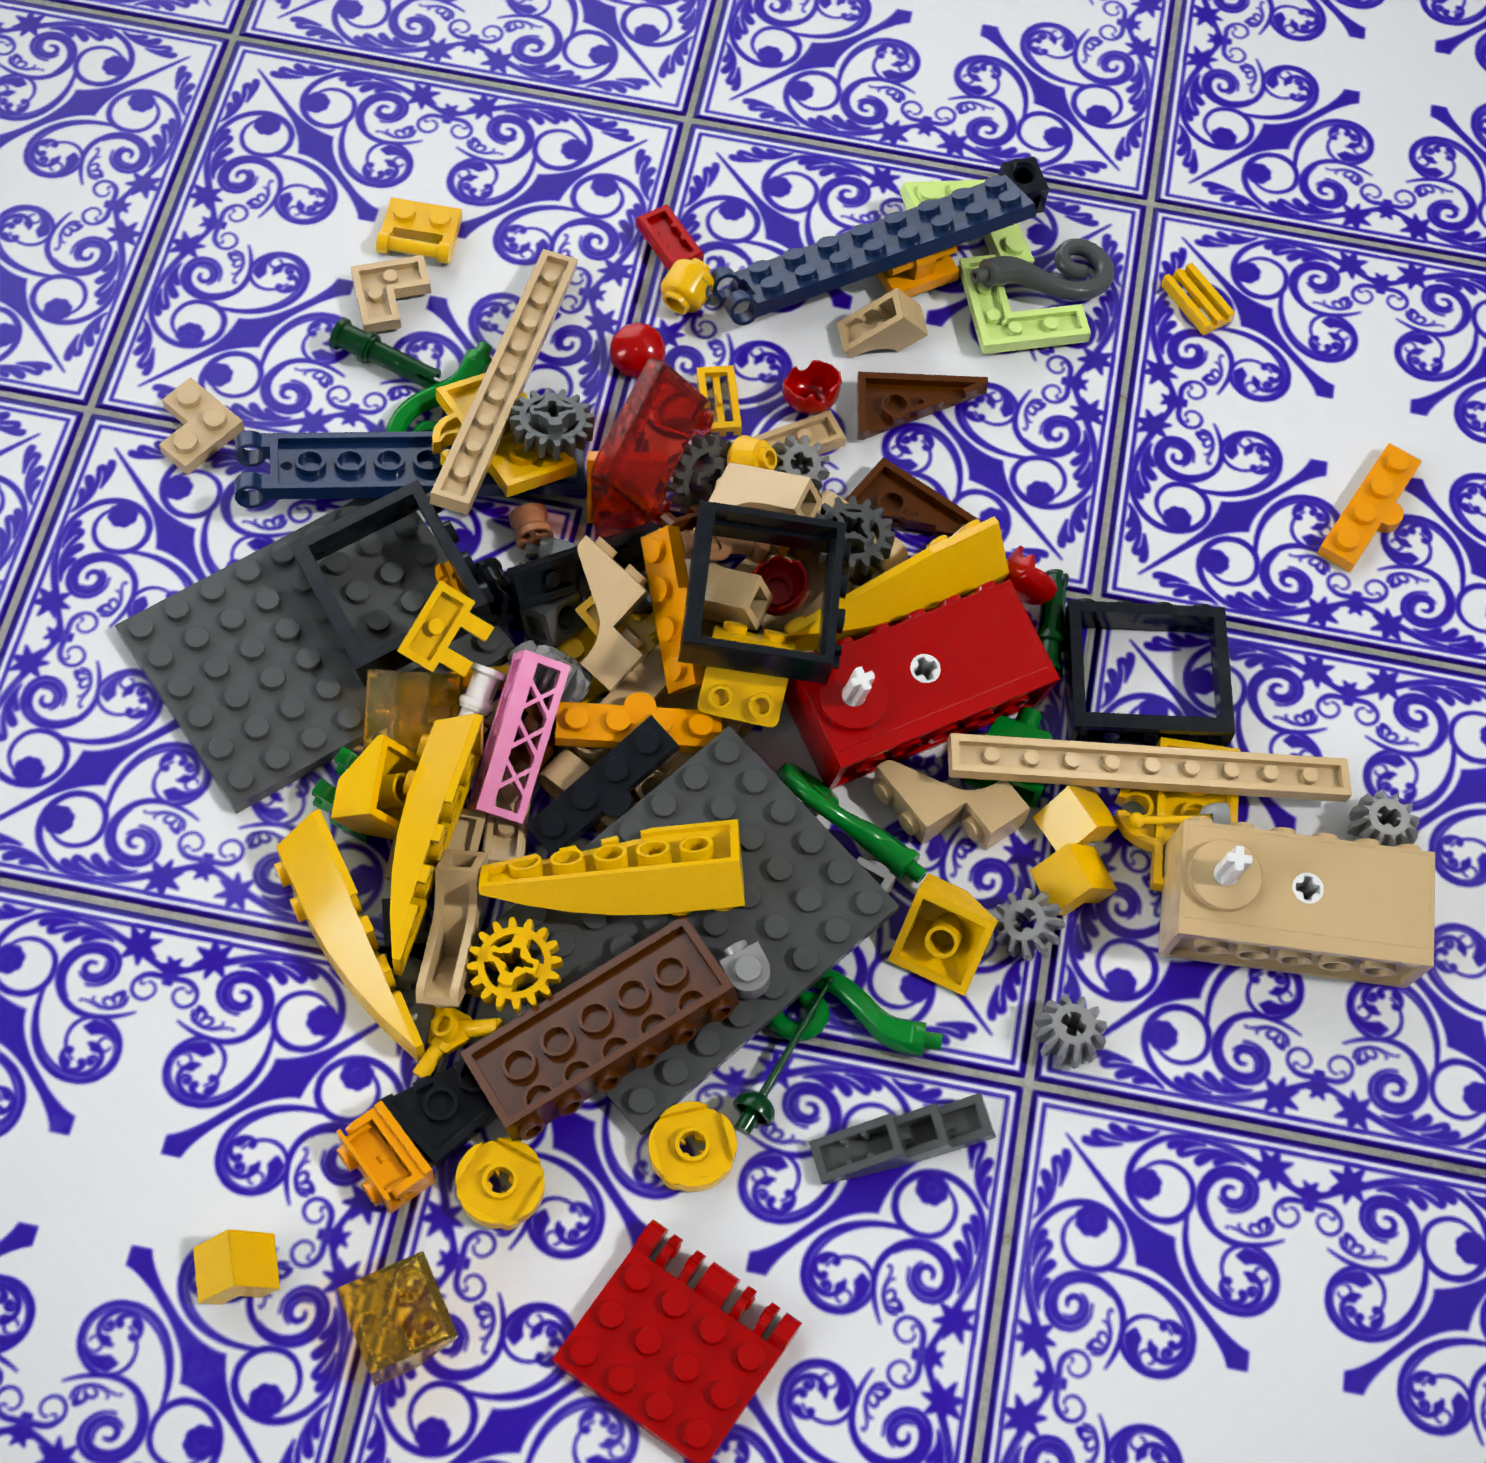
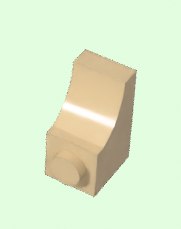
[837,288,928,358]

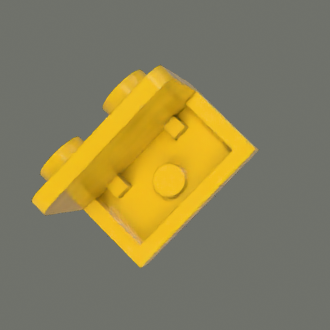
[698,621,795,728]

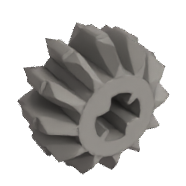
[772,434,830,491]
[533,645,593,703]
[1347,789,1420,847]
[995,888,1065,961]
[1033,993,1107,1069]

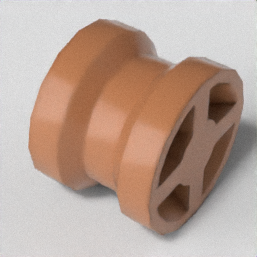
[509,503,554,550]

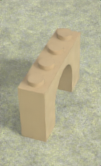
[685,462,822,631]

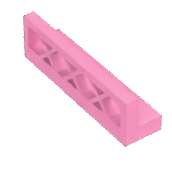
[466,650,571,824]

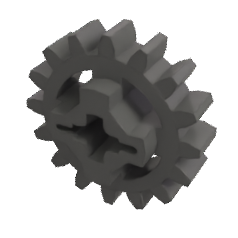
[509,388,595,460]
[666,434,732,514]
[811,496,895,577]

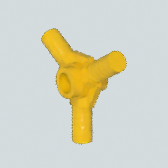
[412,1004,503,1079]

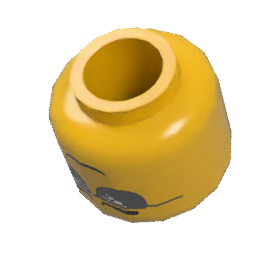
[660,258,714,315]

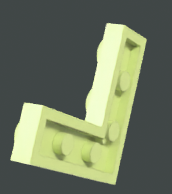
[900,180,1035,264]
[958,254,1091,354]

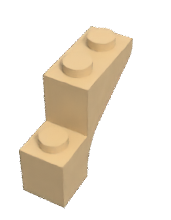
[577,535,650,691]
[873,760,1030,850]
[416,849,489,1008]

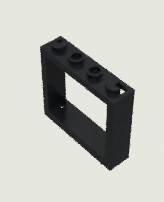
[288,480,495,687]
[678,500,851,684]
[1062,598,1235,747]

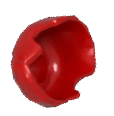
[610,322,666,379]
[782,360,842,415]
[1004,546,1058,605]
[752,555,810,617]

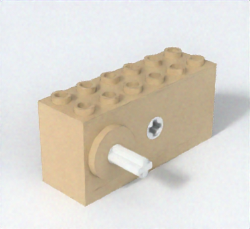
[1158,816,1435,988]

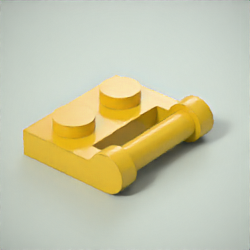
[376,197,463,264]

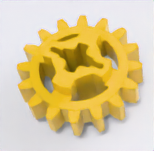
[467,917,563,1014]

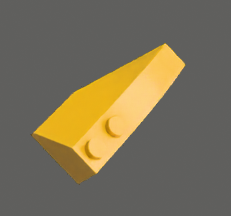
[390,713,483,976]
[274,809,425,1062]
[478,819,745,916]

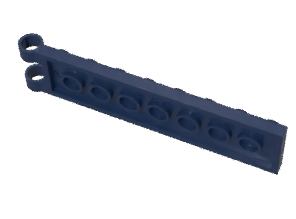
[711,175,1036,325]
[235,431,587,508]

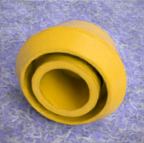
[727,435,777,470]

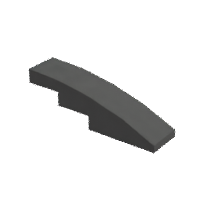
[809,1093,996,1185]

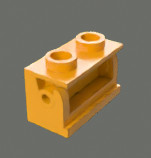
[336,1100,435,1214]

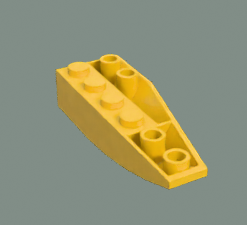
[784,516,1009,651]

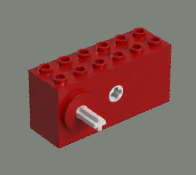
[784,580,1060,790]

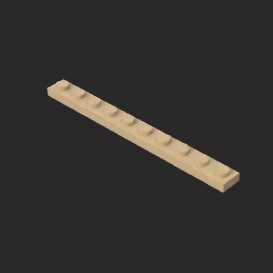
[429,249,578,515]
[947,733,1352,802]

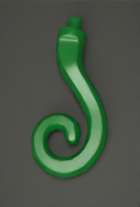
[385,342,492,432]
[778,762,928,884]
[767,969,943,1057]

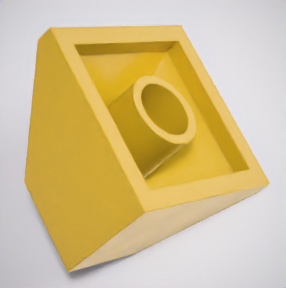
[331,735,420,840]
[888,873,998,996]

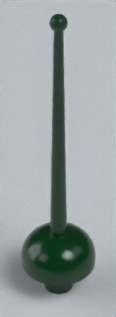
[733,976,834,1136]

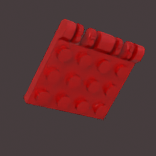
[552,1219,802,1463]

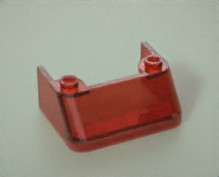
[591,358,715,538]

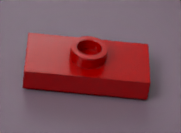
[636,204,704,271]

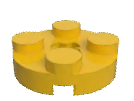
[648,1101,737,1192]
[455,1137,545,1230]

